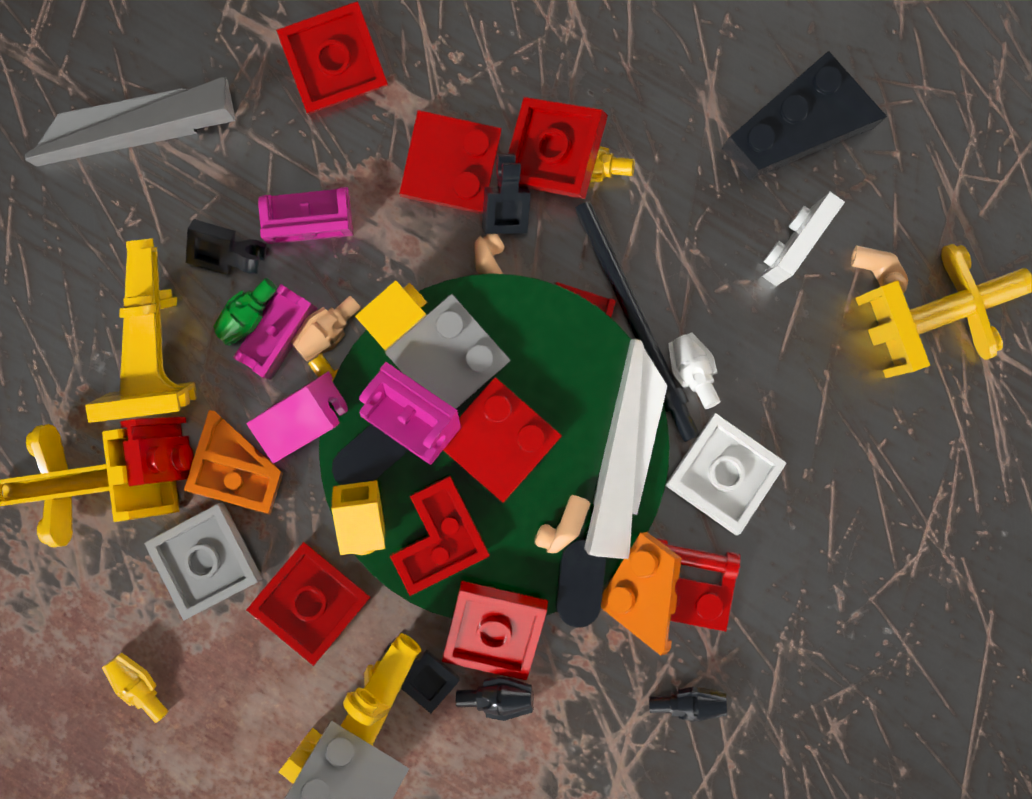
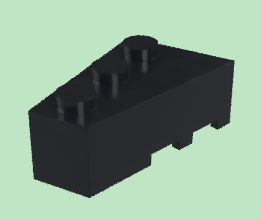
[722,51,887,180]

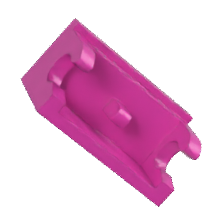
[258,187,353,244]
[233,284,318,380]
[359,362,461,465]
[246,371,348,463]

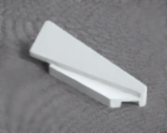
[584,339,667,559]

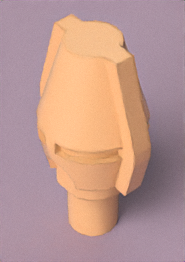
[291,296,361,362]

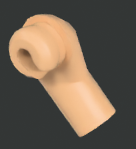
[474,234,505,275]
[851,245,908,293]
[535,495,591,553]

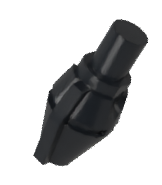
[456,676,534,721]
[649,686,727,722]

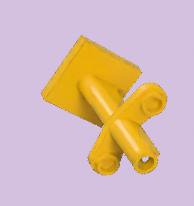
[85,238,197,423]
[855,244,1032,378]
[0,424,180,548]
[279,633,421,783]

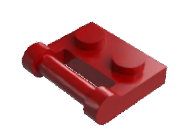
[656,538,741,632]

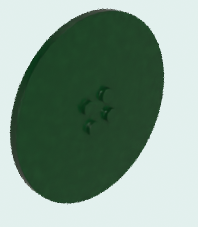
[319,274,670,619]

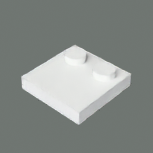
[762,192,845,286]
[665,413,787,535]

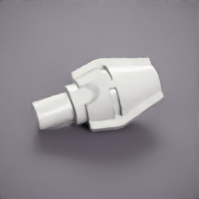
[668,332,721,409]

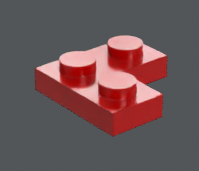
[390,475,490,596]

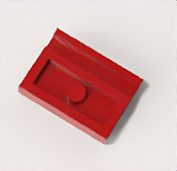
[120,416,194,486]

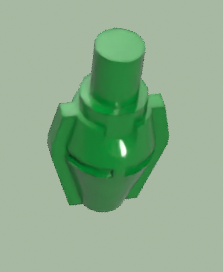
[213,278,277,346]

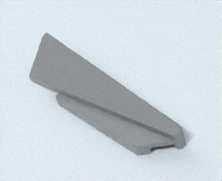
[25,77,236,167]

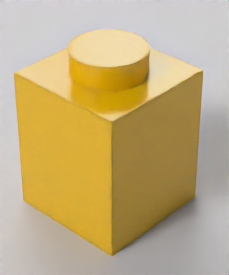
[355,280,427,351]
[331,480,385,555]

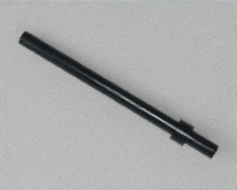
[575,201,700,442]

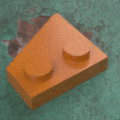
[184,410,283,515]
[601,532,681,656]

